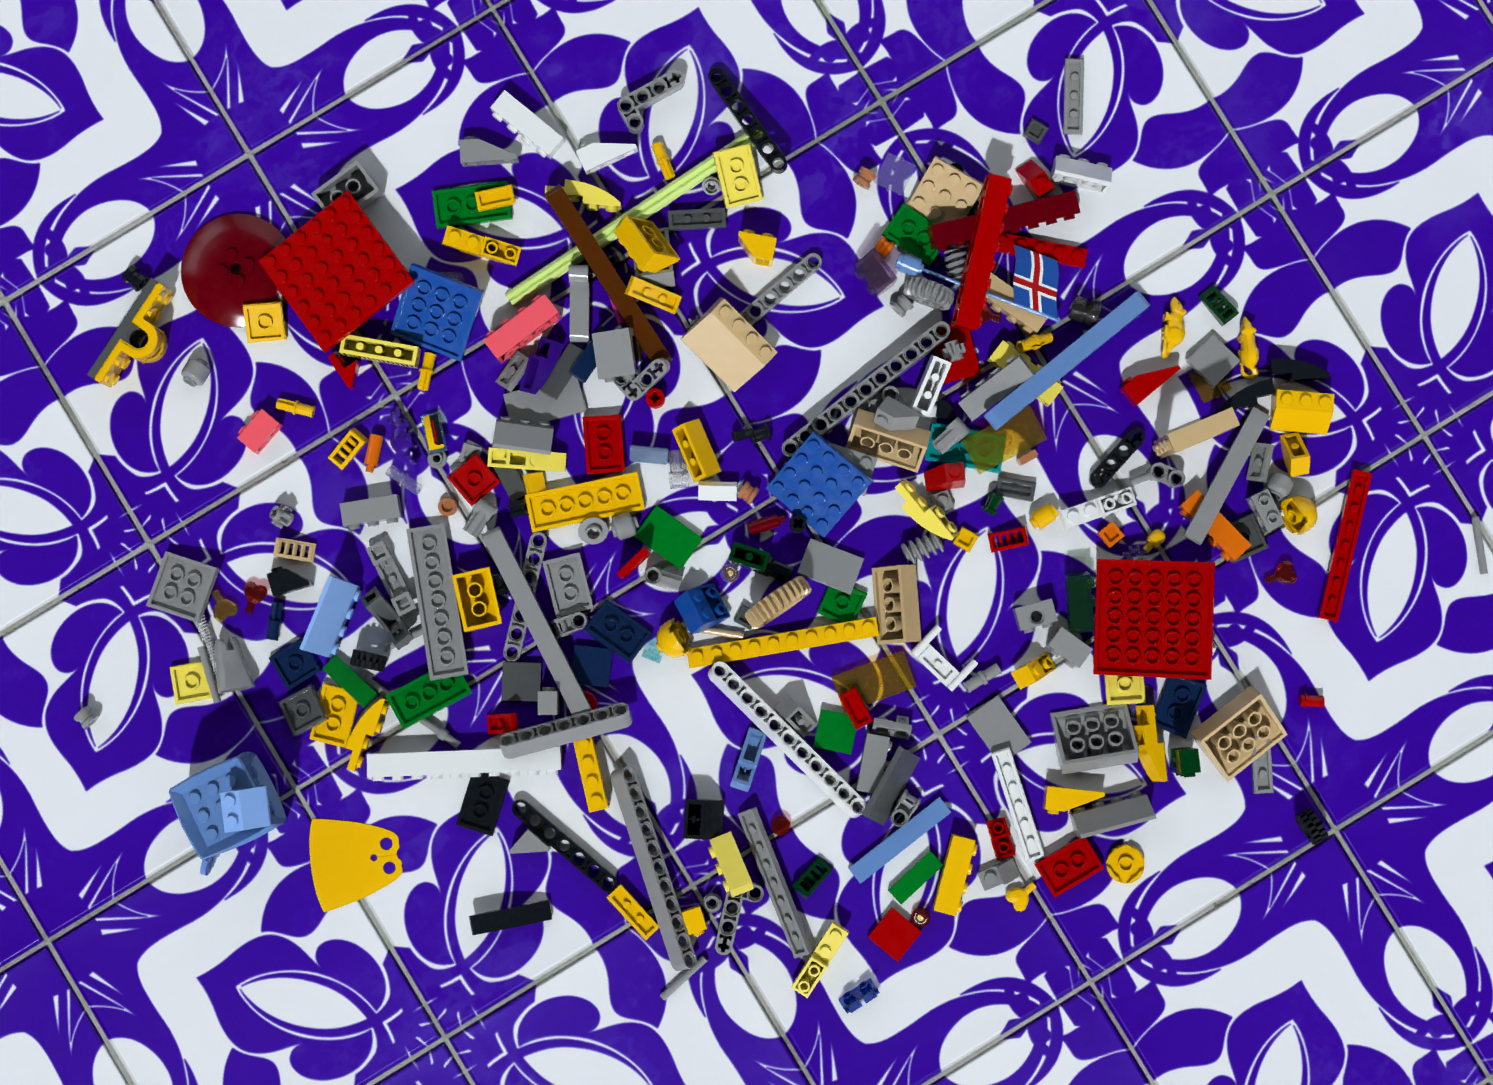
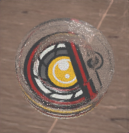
[720,564,740,583]

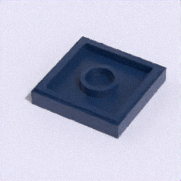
[269,638,322,691]
[572,645,613,687]

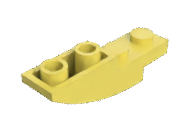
[545,179,622,212]
[487,447,567,472]
[895,478,959,540]
[791,921,849,998]

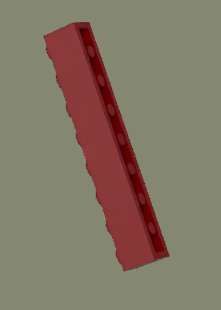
[951,173,1013,331]

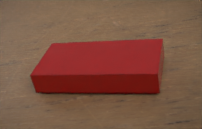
[838,687,873,730]

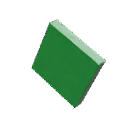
[817,587,867,623]
[813,709,856,754]

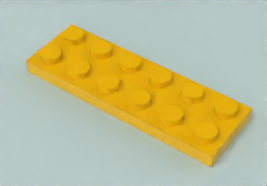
[525,472,645,533]

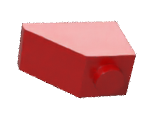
[1015,160,1055,200]
[924,462,966,491]

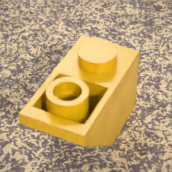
[1011,652,1056,690]

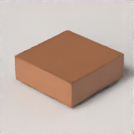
[1016,449,1038,466]

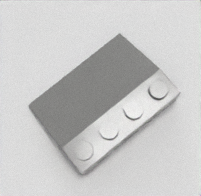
[1050,704,1139,775]

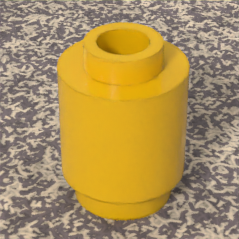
[1029,503,1059,530]

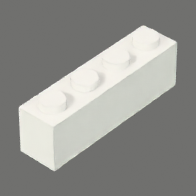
[490,90,565,159]

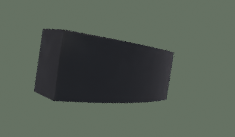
[1267,358,1330,382]
[1216,378,1275,414]

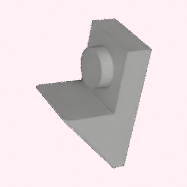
[977,858,1020,891]

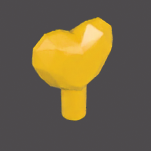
[1005,882,1037,912]

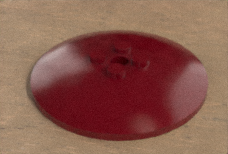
[181,214,287,328]

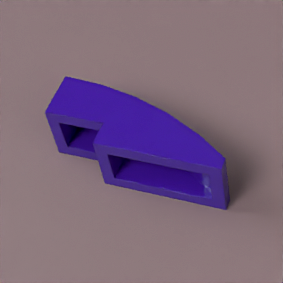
[519,337,564,395]

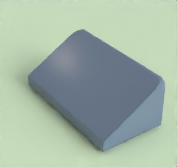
[630,445,669,465]

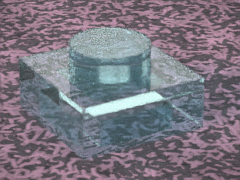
[642,647,663,663]

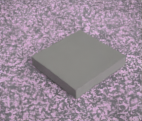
[1186,334,1241,388]

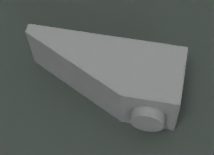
[459,136,520,167]

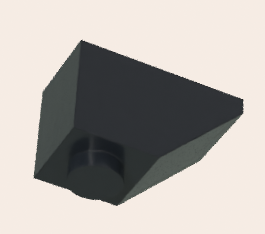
[267,566,314,597]

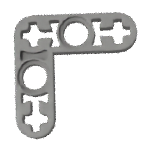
[614,358,670,401]

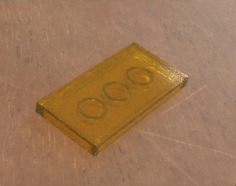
[961,405,1047,474]
[831,651,917,713]

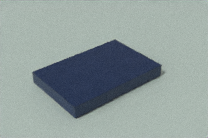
[583,599,653,664]
[1155,678,1207,739]

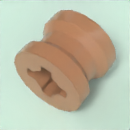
[853,166,877,190]
[737,481,760,505]

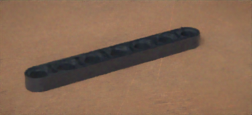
[708,68,787,174]
[512,799,618,892]

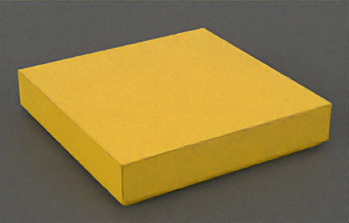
[243,301,287,343]

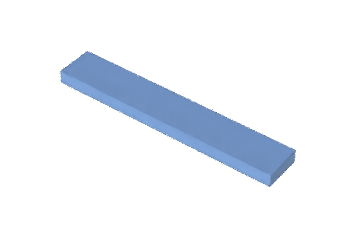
[848,797,951,884]

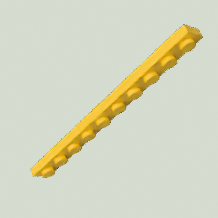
[687,617,879,668]

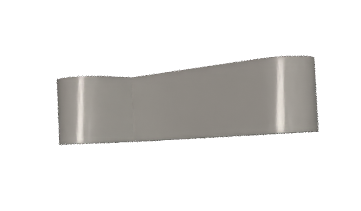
[617,69,685,134]
[569,265,590,342]
[715,882,764,955]

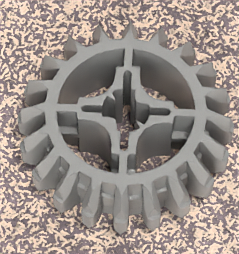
[903,276,955,311]

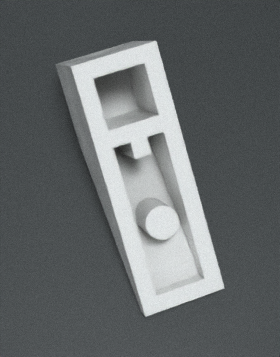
[576,143,638,175]

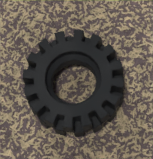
[350,649,387,672]
[1295,808,1329,845]

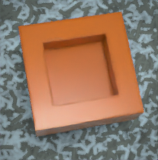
[1097,521,1125,548]

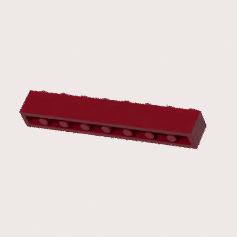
[926,191,1081,252]

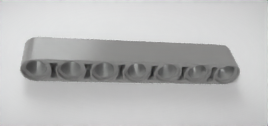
[498,702,633,759]

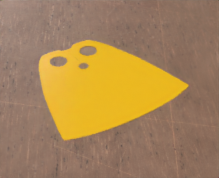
[309,819,403,912]

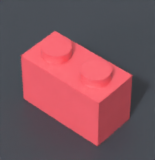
[237,409,283,454]

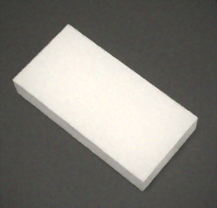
[698,481,737,501]

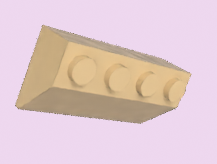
[846,408,931,473]
[872,565,921,645]

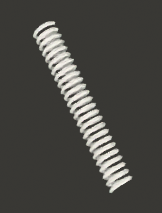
[196,615,217,684]

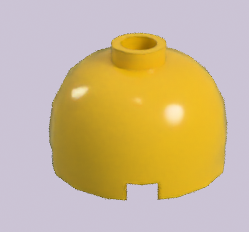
[1280,496,1318,535]
[656,618,692,658]

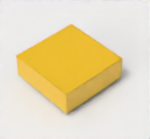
[523,472,546,494]
[953,526,979,553]

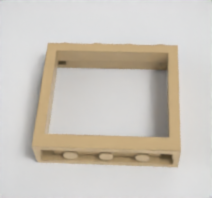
[1152,407,1240,459]

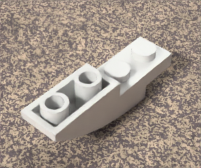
[1058,487,1137,530]

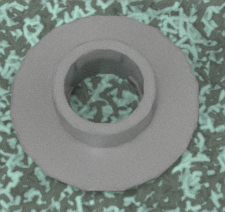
[578,517,608,545]

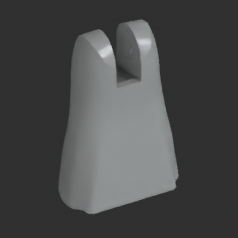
[214,637,255,694]

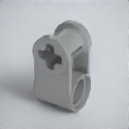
[550,612,589,639]
[889,789,922,827]

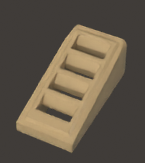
[273,537,317,563]

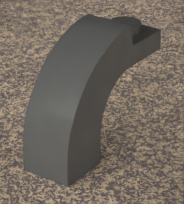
[360,586,414,650]

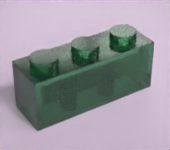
[1064,571,1096,633]

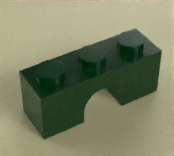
[1167,747,1201,777]

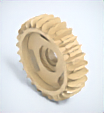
[745,576,812,629]

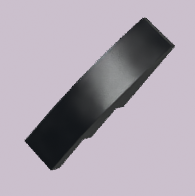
[469,900,552,935]

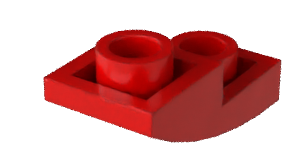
[986,817,1016,861]

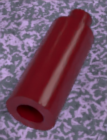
[747,514,786,536]

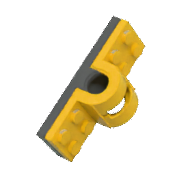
[87,278,174,388]

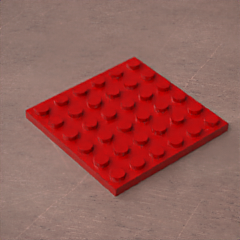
[259,190,416,353]
[1093,559,1215,680]

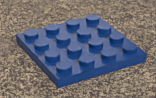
[390,263,484,362]
[765,431,873,537]

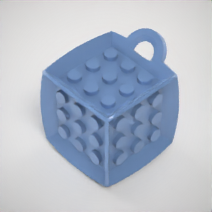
[169,752,287,876]

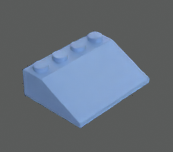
[299,576,362,658]

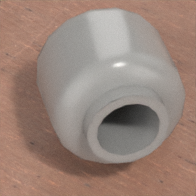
[181,358,210,387]
[1265,471,1294,501]
[610,512,639,540]

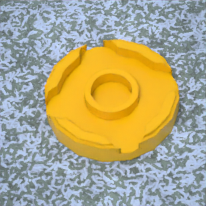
[1106,845,1145,883]

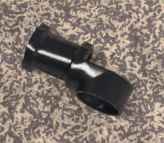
[731,424,772,445]

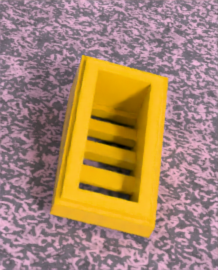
[328,428,369,470]

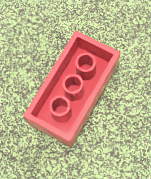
[483,294,562,364]

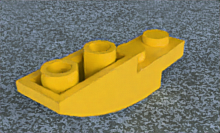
[442,225,522,266]
[345,698,389,771]
[1133,705,1168,782]

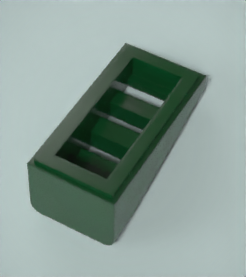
[1198,285,1239,326]
[792,857,833,899]

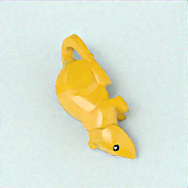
[1161,297,1187,358]
[1237,317,1259,380]

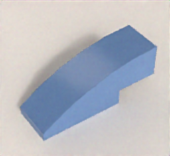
[730,727,767,792]

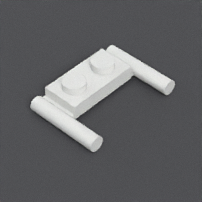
[910,624,978,692]

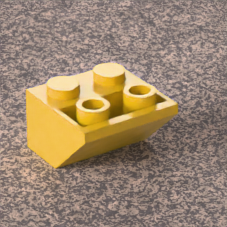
[738,229,777,267]

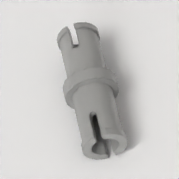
[963,663,1002,693]

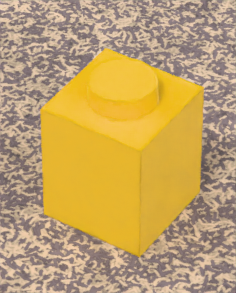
[682,905,707,937]

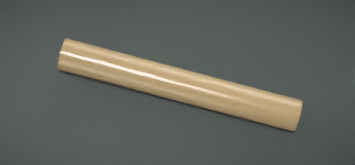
[686,627,744,640]

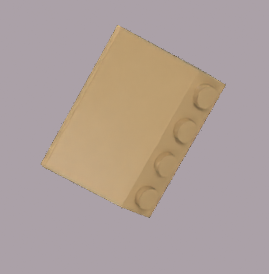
[681,298,778,392]
[1190,686,1288,782]

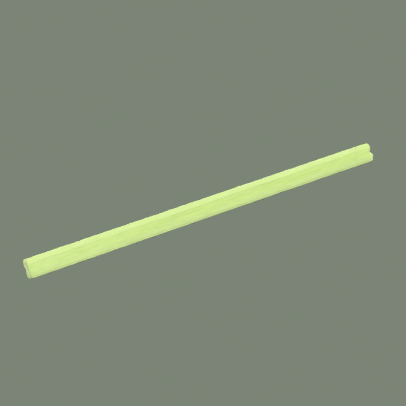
[505,131,763,307]

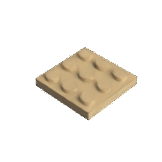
[907,156,983,224]

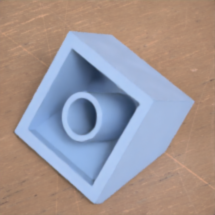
[220,786,272,833]

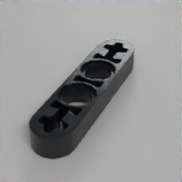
[1089,428,1145,488]

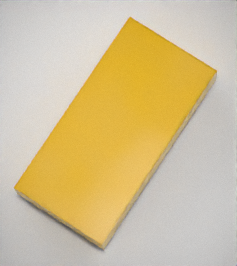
[474,184,516,212]

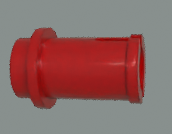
[1298,693,1325,708]

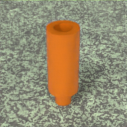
[364,434,384,473]

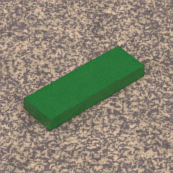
[322,655,377,708]
[888,851,943,905]

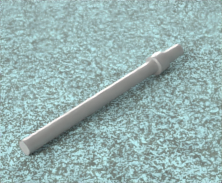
[364,676,461,749]

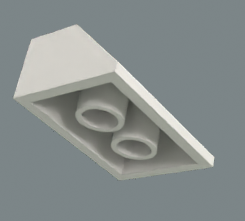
[1050,154,1112,194]

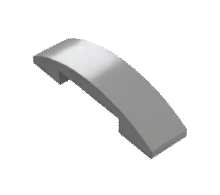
[366,540,416,617]

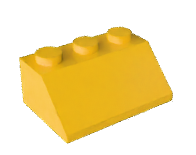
[614,215,680,273]
[1269,389,1335,435]
[452,567,502,632]

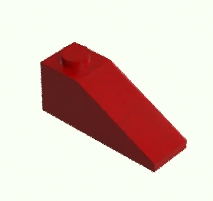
[1119,365,1181,407]

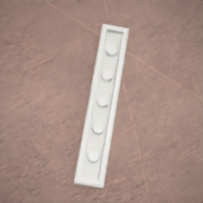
[991,747,1045,863]

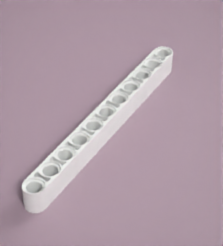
[708,661,867,818]

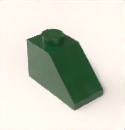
[728,541,771,572]

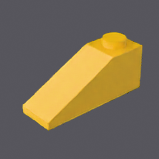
[1043,785,1105,815]

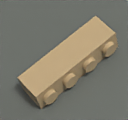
[985,273,1047,335]

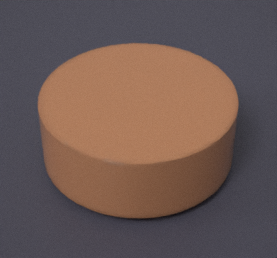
[438,497,458,516]

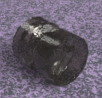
[1068,295,1102,327]

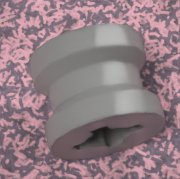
[890,294,914,318]
[73,705,99,730]

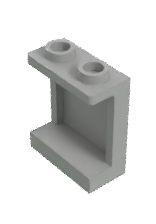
[592,328,640,383]

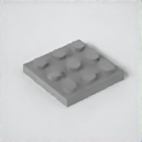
[146,551,220,623]

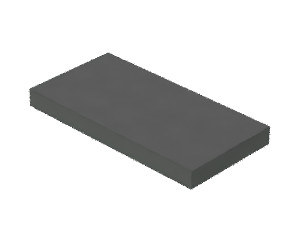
[862,746,920,826]

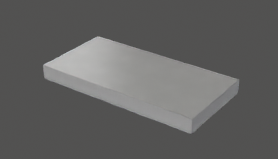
[503,376,587,424]

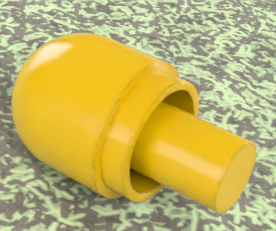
[1142,529,1165,554]

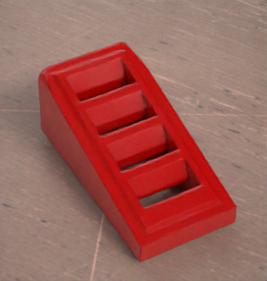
[987,526,1030,553]

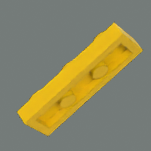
[624,276,682,314]
[606,884,659,940]

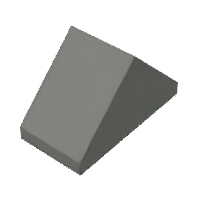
[510,828,550,854]

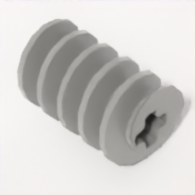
[944,249,968,291]
[901,532,944,565]

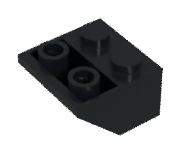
[683,798,724,839]

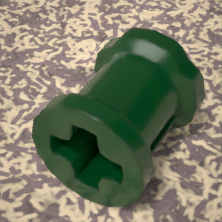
[981,491,1004,516]

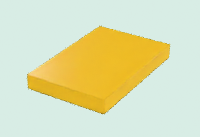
[309,683,359,748]

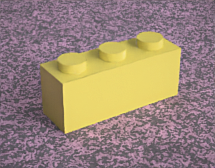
[708,831,754,897]

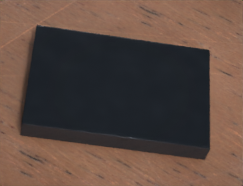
[456,773,510,836]

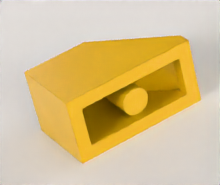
[1280,432,1310,477]

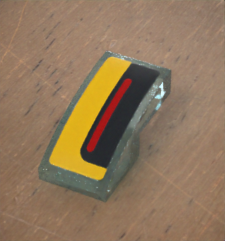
[421,412,448,455]

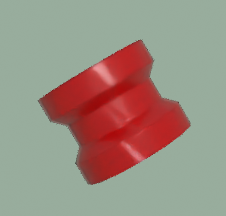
[645,388,665,409]

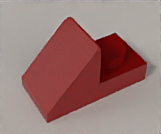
[327,352,360,391]
[486,713,518,734]

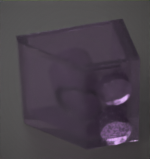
[854,247,897,298]

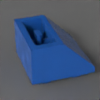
[674,584,731,635]

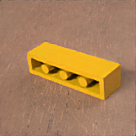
[573,737,609,813]
[932,833,978,916]

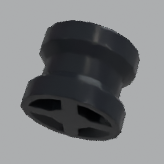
[507,499,528,518]

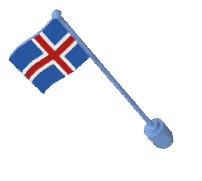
[895,245,1061,324]

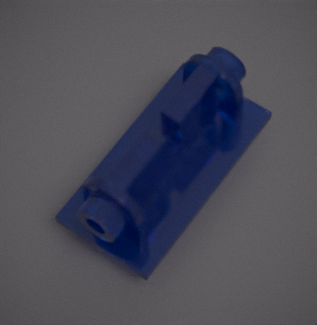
[838,978,880,1014]

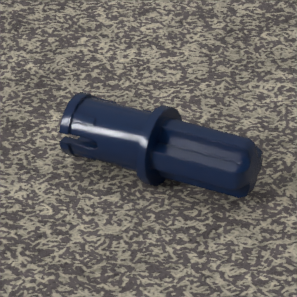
[266,602,283,641]

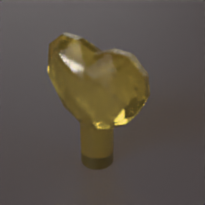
[211,589,238,622]

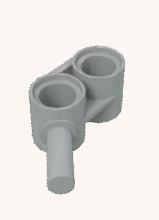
[1129,462,1186,488]

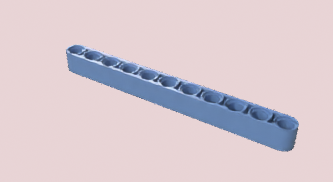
[983,291,1150,431]

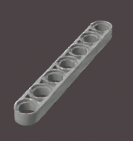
[739,253,822,326]
[503,532,548,661]

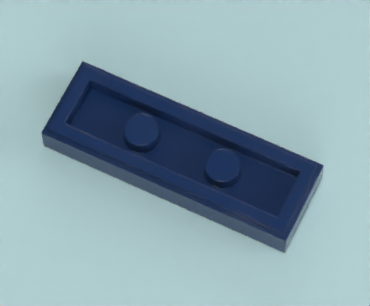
[568,326,608,383]

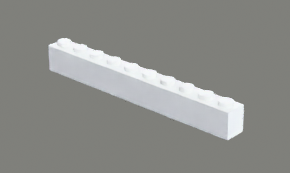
[367,746,563,781]

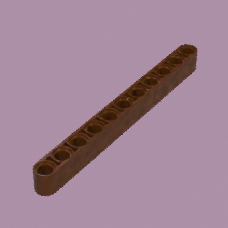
[543,184,673,371]

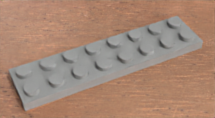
[406,523,469,681]

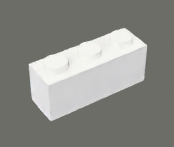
[909,355,952,416]

